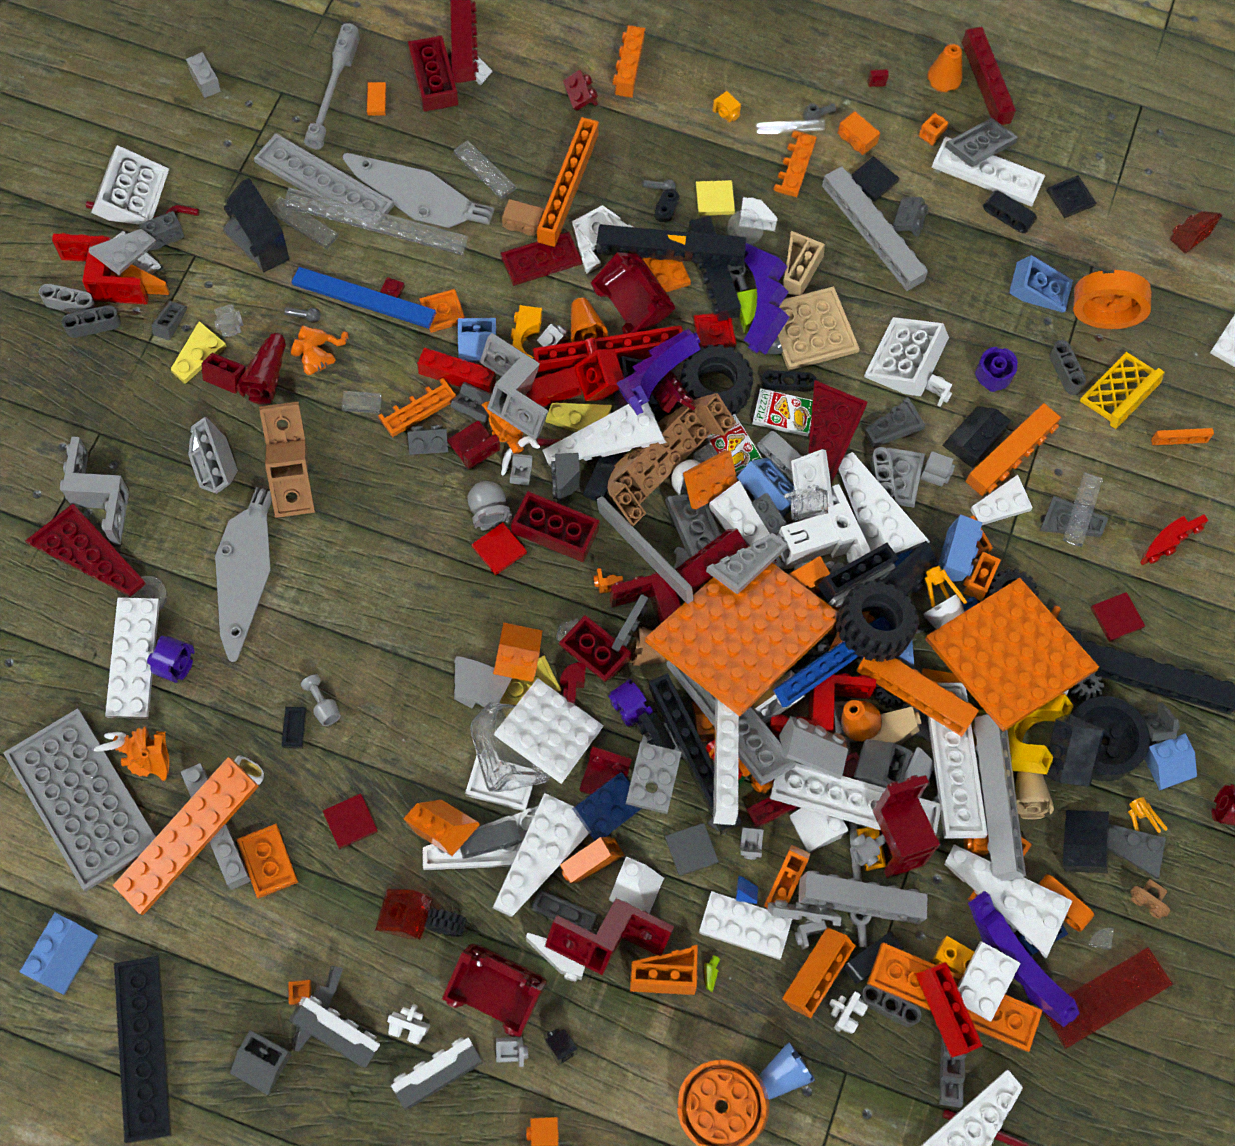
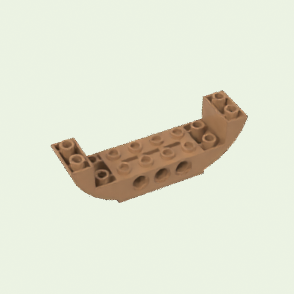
[607,393,736,526]

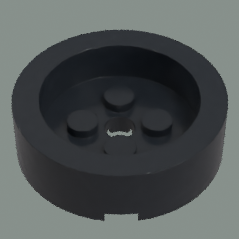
[1071,696,1150,781]

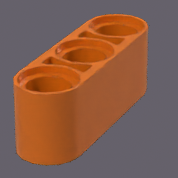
[1038,874,1094,932]

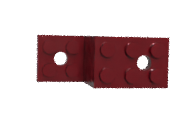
[610,572,680,625]
[873,775,940,879]
[544,898,674,976]

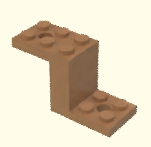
[259,401,315,518]

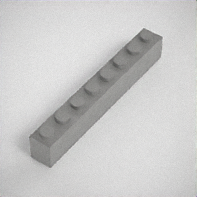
[822,166,928,291]
[973,714,1026,881]

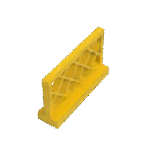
[1080,352,1165,429]

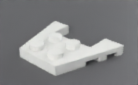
[572,205,633,273]

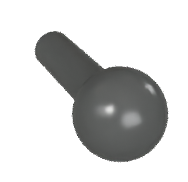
[642,179,676,191]
[284,307,321,323]

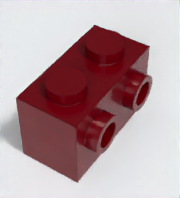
[201,353,245,394]

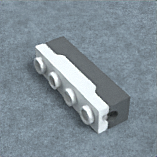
[288,996,380,1068]
[391,1037,482,1111]

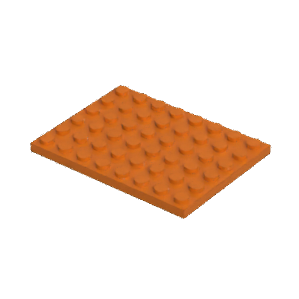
[645,546,838,716]

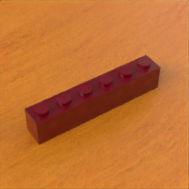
[450,0,479,83]
[962,27,1016,125]

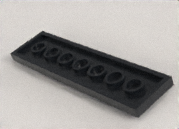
[114,956,172,1144]

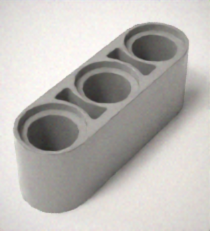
[39,284,97,313]
[757,431,802,480]
[870,447,895,498]

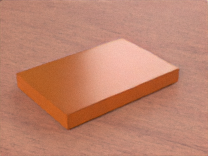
[236,824,298,899]

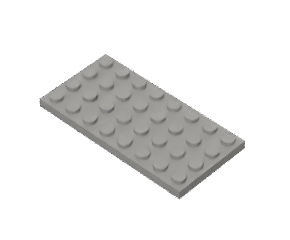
[3,708,156,892]

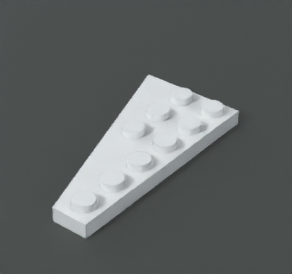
[839,452,930,555]

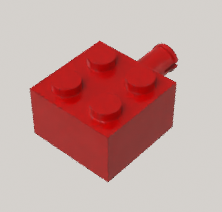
[574,338,624,401]

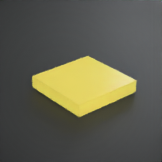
[696,180,735,216]

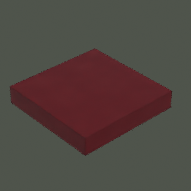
[1091,592,1145,642]
[322,793,378,850]

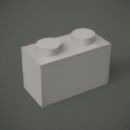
[186,52,221,98]

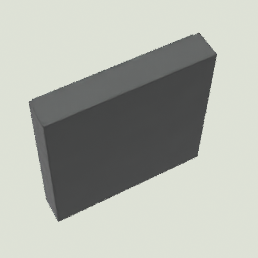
[665,823,719,877]

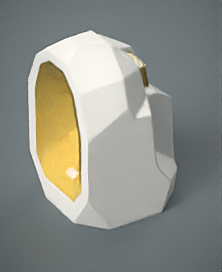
[234,756,264,785]

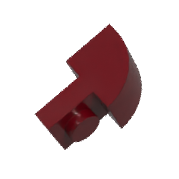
[560,662,586,705]

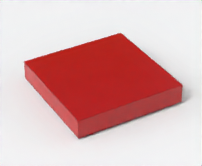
[693,313,736,349]
[471,522,527,576]

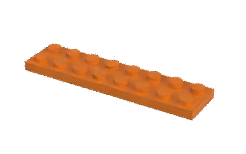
[113,757,259,915]
[867,943,1043,1052]

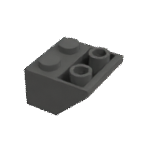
[551,453,580,505]
[854,739,912,788]
[230,1030,292,1095]

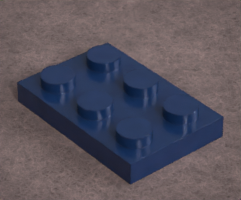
[572,772,642,841]

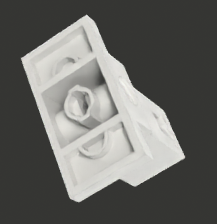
[777,484,871,567]

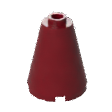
[1211,784,1235,826]

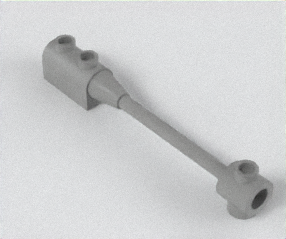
[304,23,360,149]
[850,757,982,867]

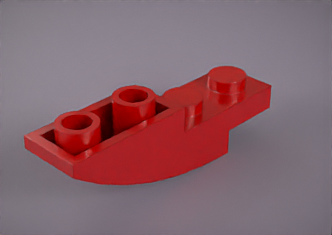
[1140,514,1209,565]

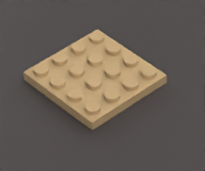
[778,287,859,371]

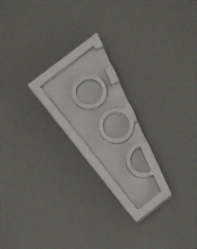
[706,533,788,595]

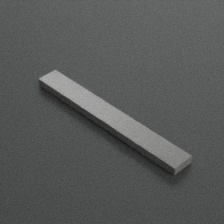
[596,496,693,604]

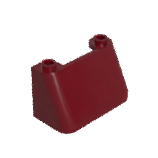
[591,252,675,334]
[442,944,547,1038]

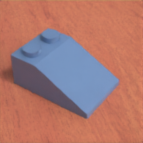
[1009,255,1073,312]

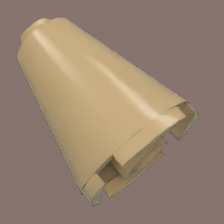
[1015,771,1054,819]

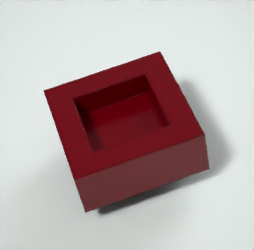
[868,69,889,87]
[380,277,405,298]

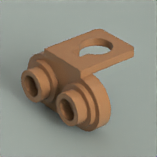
[1130,879,1170,919]

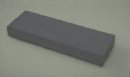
[531,890,598,932]

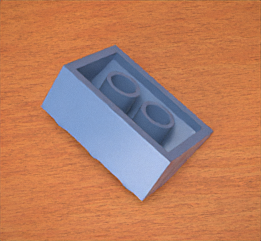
[737,458,797,517]
[938,514,983,581]
[20,913,98,995]

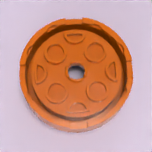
[1073,270,1152,329]
[677,1059,769,1146]

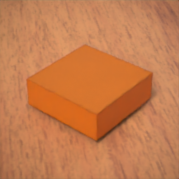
[288,980,312,1005]

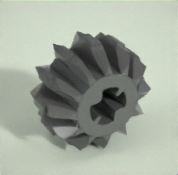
[1070,672,1104,702]

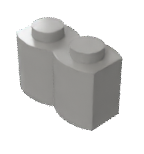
[920,451,955,487]

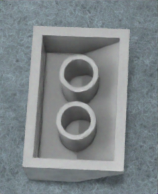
[779,716,848,779]

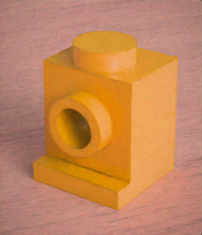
[713,91,741,123]

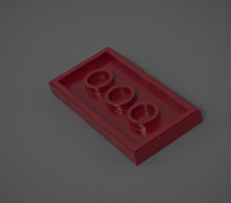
[500,232,582,286]

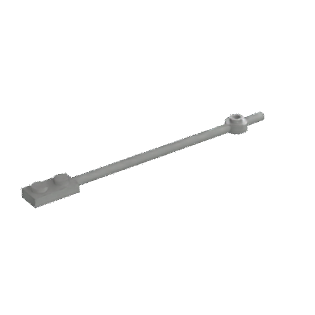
[834,701,872,948]

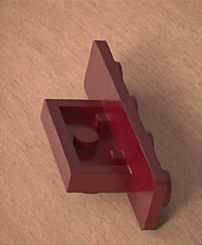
[653,371,696,413]

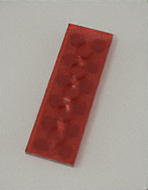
[1042,947,1173,1049]

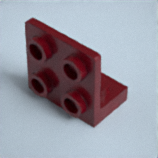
[447,421,500,470]
[579,746,632,795]

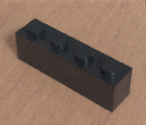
[818,542,899,602]

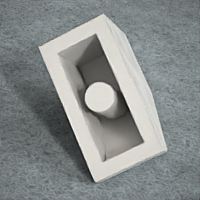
[739,197,777,231]

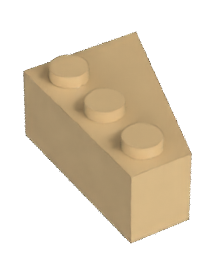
[784,231,825,296]

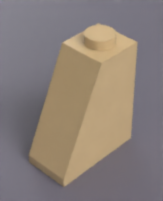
[870,706,922,745]

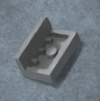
[893,197,928,237]
[139,211,184,251]
[450,382,492,422]
[408,425,448,455]
[751,493,787,535]
[1141,702,1180,742]

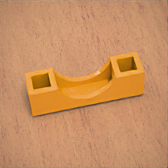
[510,305,542,359]

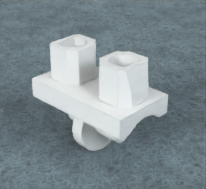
[829,992,869,1034]
[387,1004,430,1044]

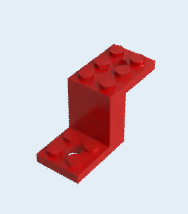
[52,233,148,305]
[768,673,876,738]

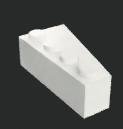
[709,481,770,546]

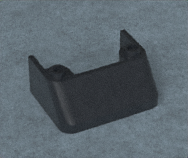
[223,178,290,273]

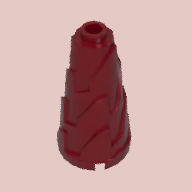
[237,333,286,404]

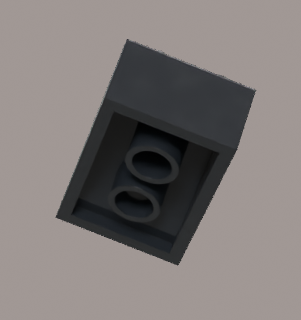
[1063,810,1109,874]

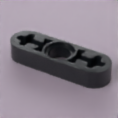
[761,370,817,392]

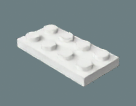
[699,891,792,960]

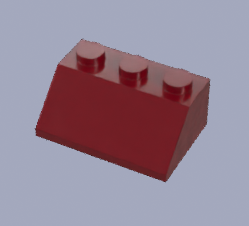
[559,615,631,682]

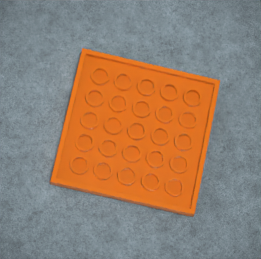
[925,578,1099,732]

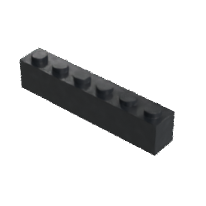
[686,216,741,322]

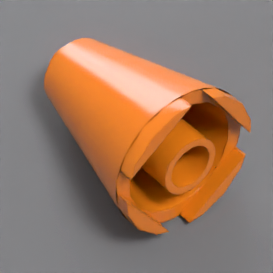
[927,44,962,92]
[571,298,608,342]
[841,700,882,742]

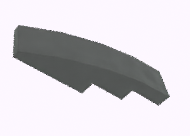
[291,966,343,1051]
[939,1037,967,1108]

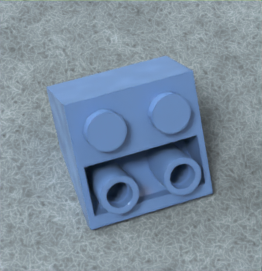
[458,318,496,363]

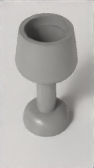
[300,674,341,726]

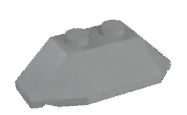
[188,417,238,494]

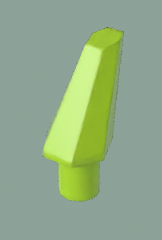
[704,955,720,992]

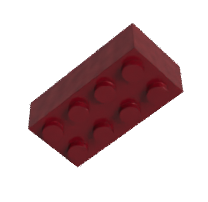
[408,35,458,112]
[511,491,600,563]

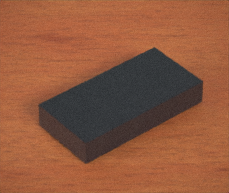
[282,706,307,749]

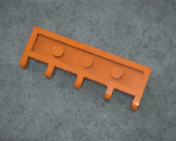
[774,131,817,197]
[378,378,456,438]

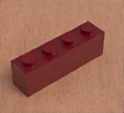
[675,529,748,594]

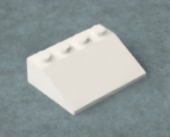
[91,145,169,225]
[864,317,949,396]

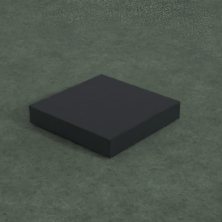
[851,156,899,202]
[1046,175,1097,219]

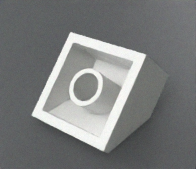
[789,808,849,853]

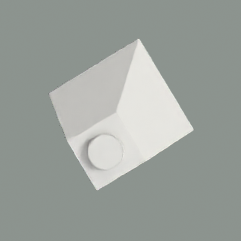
[609,857,664,913]

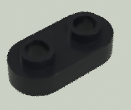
[654,189,679,223]

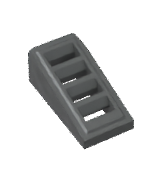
[151,301,187,340]

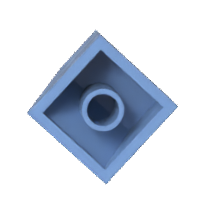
[1144,734,1197,790]

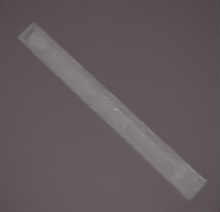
[284,188,468,255]

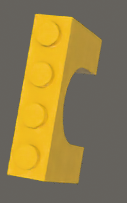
[1007,694,1073,774]

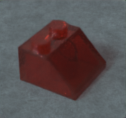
[1170,211,1223,254]
[375,889,433,940]

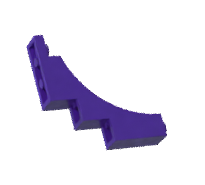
[744,243,790,355]
[616,329,701,416]
[968,891,1080,1027]

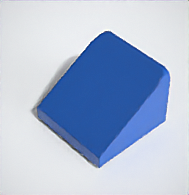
[736,876,758,904]

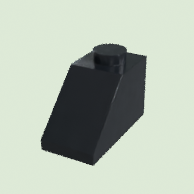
[545,1028,578,1065]

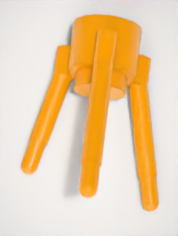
[924,565,967,607]
[1128,797,1168,833]

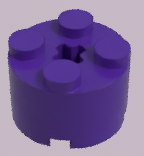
[975,347,1018,392]
[147,636,195,683]
[608,679,653,727]

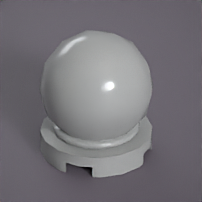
[467,481,512,531]

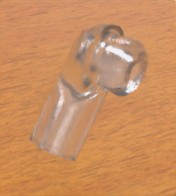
[556,618,579,642]

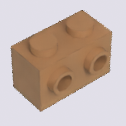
[502,199,544,236]

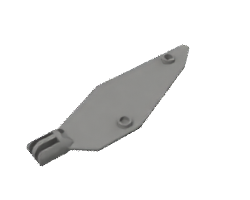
[343,153,495,228]
[215,487,272,662]

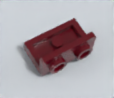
[563,70,598,111]

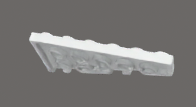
[543,402,666,467]
[493,793,589,917]
[423,806,538,870]
[945,844,1072,958]
[921,1070,1023,1146]

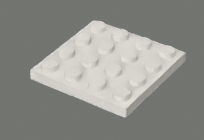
[494,678,604,784]

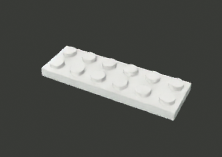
[932,137,1045,207]
[105,598,160,719]

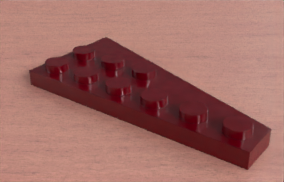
[808,380,868,485]
[25,504,146,597]

